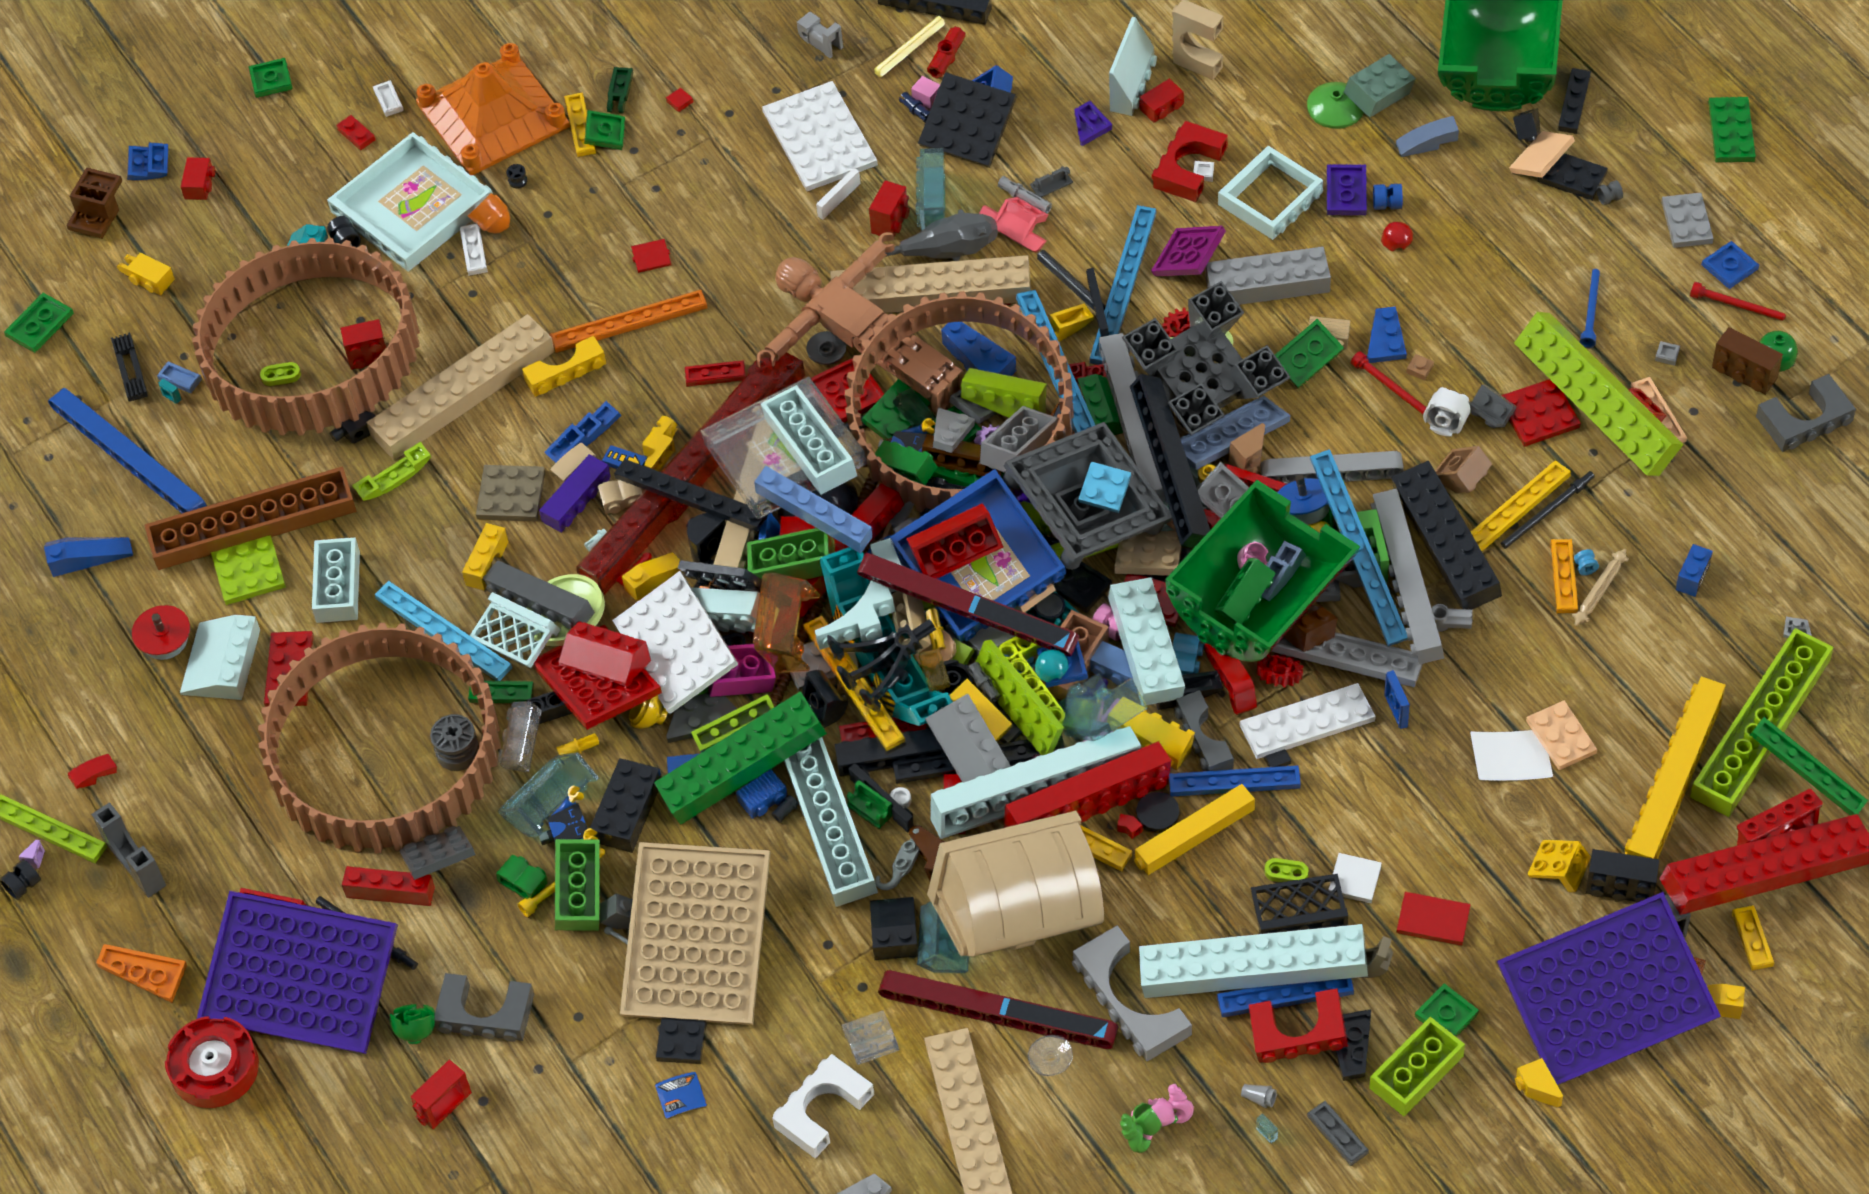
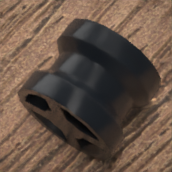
[506,164,528,189]

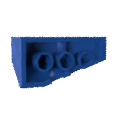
[44,537,134,577]

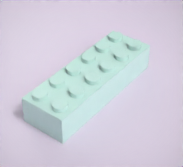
[760,385,857,495]
[1108,577,1185,706]

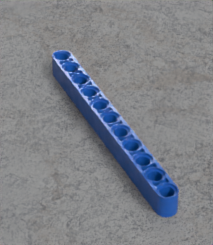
[48,388,207,513]

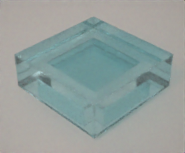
[1256,1113,1278,1143]

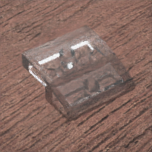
[841,1010,899,1065]

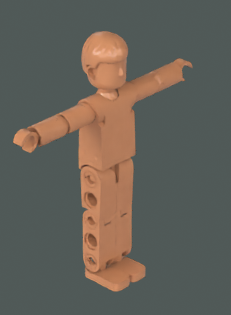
[757,232,964,414]

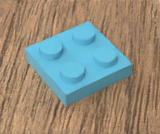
[1078,462,1131,513]

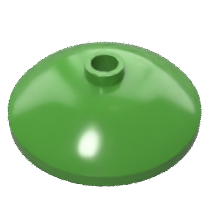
[1307,82,1364,129]

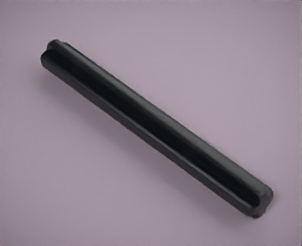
[1037,250,1106,311]

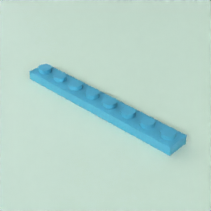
[374,581,512,681]

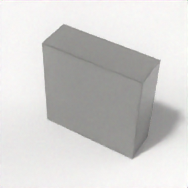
[1655,341,1680,366]

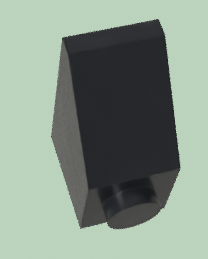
[1513,108,1541,142]

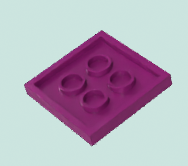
[1151,226,1226,276]

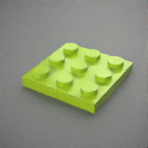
[211,535,286,605]

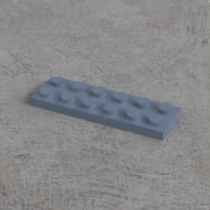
[1180,396,1290,470]

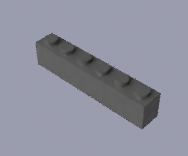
[482,560,595,629]

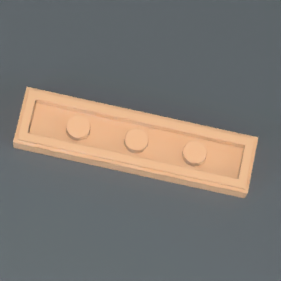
[1631,377,1687,443]

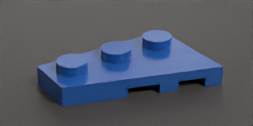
[1367,306,1407,363]

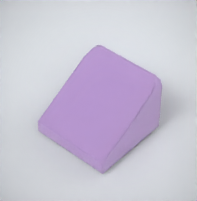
[19,840,45,869]

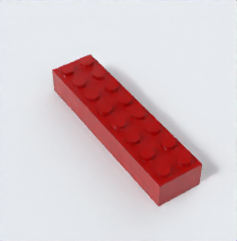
[1003,741,1172,828]

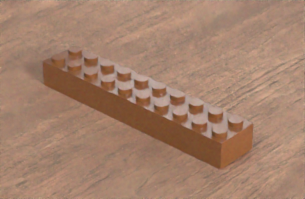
[144,466,357,570]

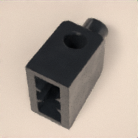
[329,411,376,444]

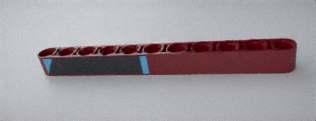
[857,553,1080,657]
[878,970,1119,1049]

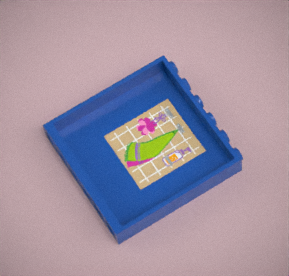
[890,469,1066,642]

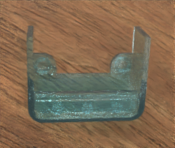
[1063,673,1147,741]
[498,752,599,837]

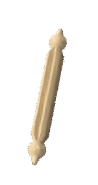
[1572,549,1629,626]

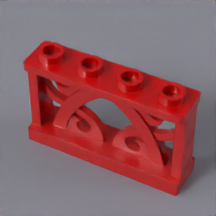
[1737,789,1823,845]

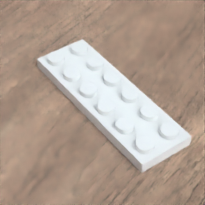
[1240,683,1376,759]

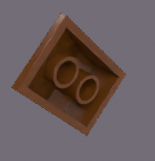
[1283,605,1337,652]

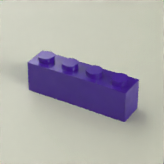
[539,454,611,533]

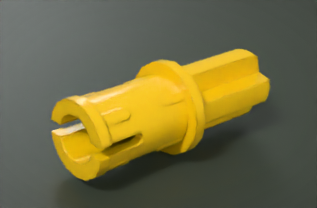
[926,608,946,651]
[556,733,599,760]

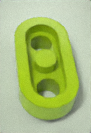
[260,362,301,386]
[1264,858,1309,882]

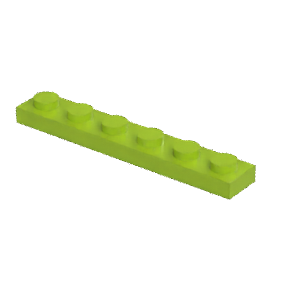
[0,794,107,864]

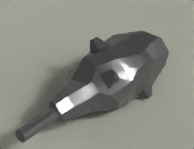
[885,209,998,261]

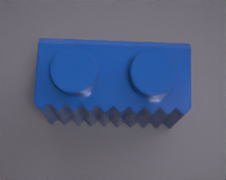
[736,769,788,819]

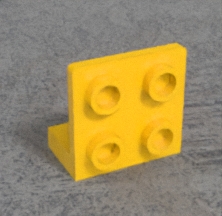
[1528,840,1591,892]

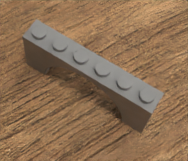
[1072,925,1192,1061]

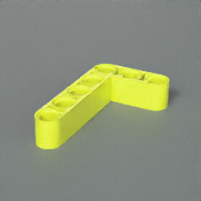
[999,636,1065,725]

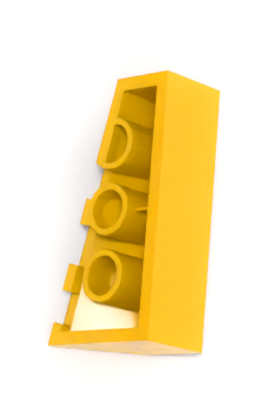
[1106,696,1195,770]

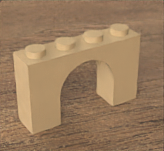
[1172,0,1223,80]

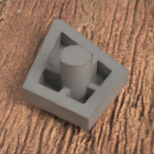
[1783,616,1812,639]

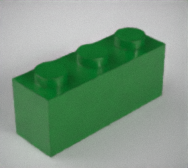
[875,440,938,485]
[1214,558,1276,625]

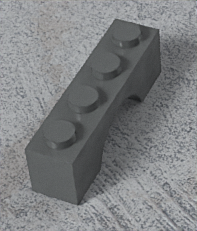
[1174,690,1234,771]

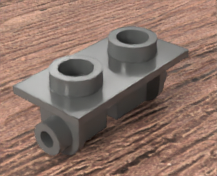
[1030,166,1073,197]

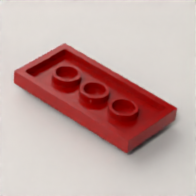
[264,631,314,707]

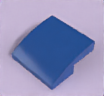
[127,142,168,180]

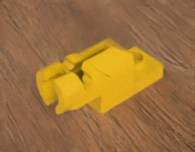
[642,416,678,472]

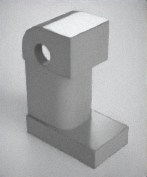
[797,12,843,58]

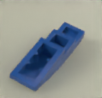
[544,401,622,463]

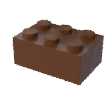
[1712,327,1783,395]

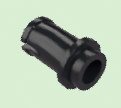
[771,795,798,823]

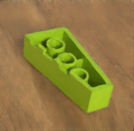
[961,368,1047,418]

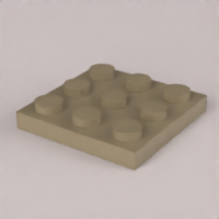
[476,465,545,521]

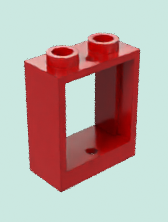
[410,1059,472,1129]

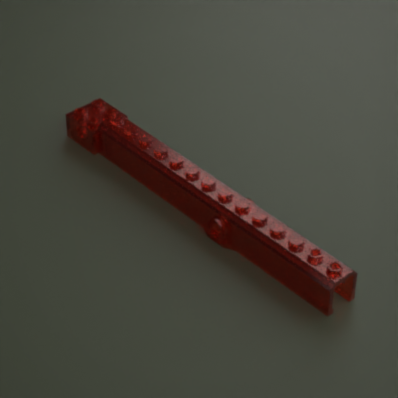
[576,352,805,596]

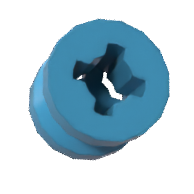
[1574,549,1599,575]

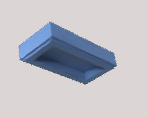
[157,361,202,393]

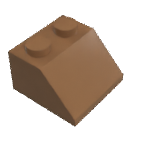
[1228,423,1265,480]
[1435,446,1492,493]

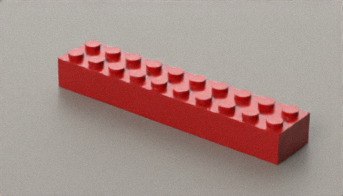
[1660,814,1869,915]

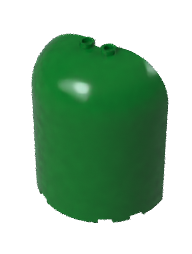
[1438,0,1563,111]

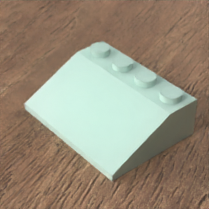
[1109,17,1157,116]
[180,615,260,700]

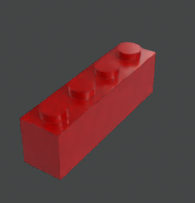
[342,866,435,906]

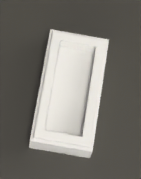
[373,80,404,117]

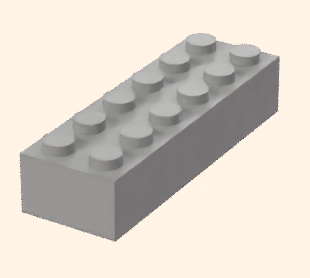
[1205,247,1331,305]

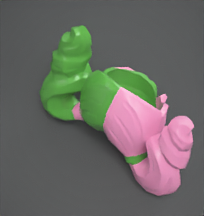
[1120,1084,1194,1153]

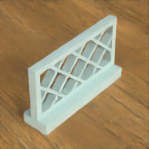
[470,592,561,668]

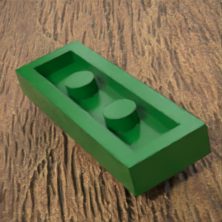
[468,681,534,704]

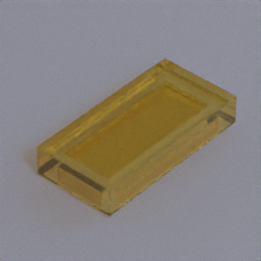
[919,648,950,692]

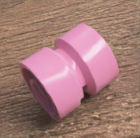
[1092,603,1121,641]

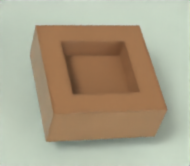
[1406,354,1434,380]

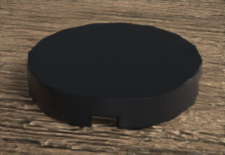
[1136,792,1180,833]

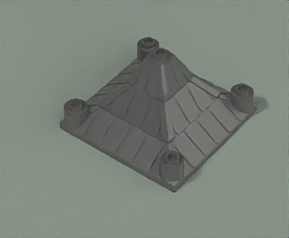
[1003,422,1172,569]

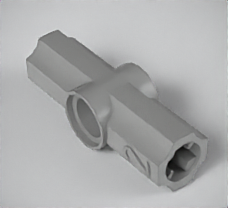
[1407,604,1473,632]

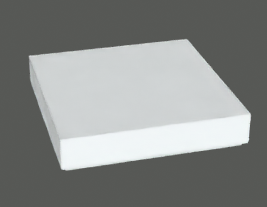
[1328,853,1382,903]

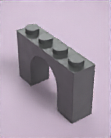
[1756,374,1856,452]
[91,802,166,898]
[435,973,534,1042]

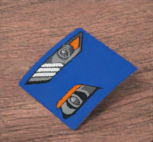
[655,1072,707,1119]

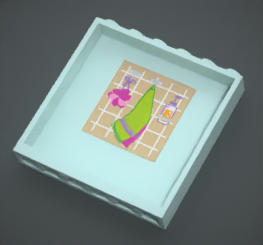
[327,132,493,272]

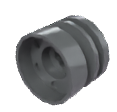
[430,714,479,771]

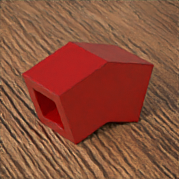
[1117,814,1143,839]

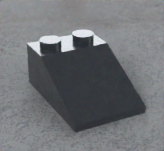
[870,897,918,961]

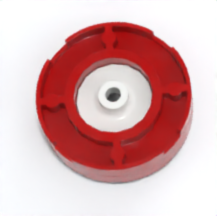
[165,1016,259,1108]

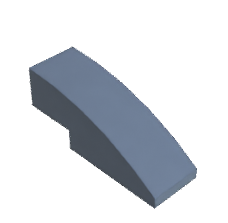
[1396,116,1459,157]
[1261,541,1306,601]

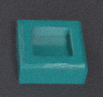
[159,379,182,404]

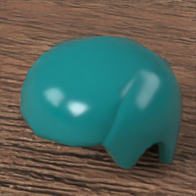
[1035,649,1068,683]

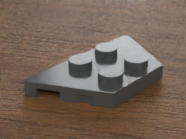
[666,693,737,743]

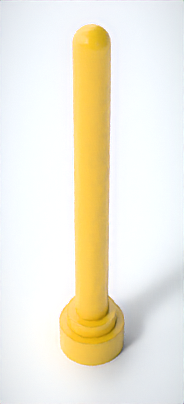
[517,848,605,918]

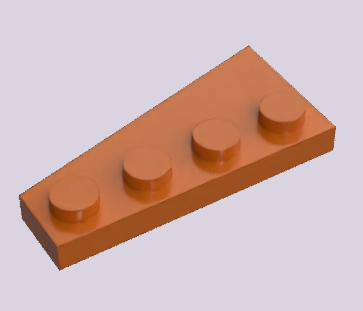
[96,944,187,1003]

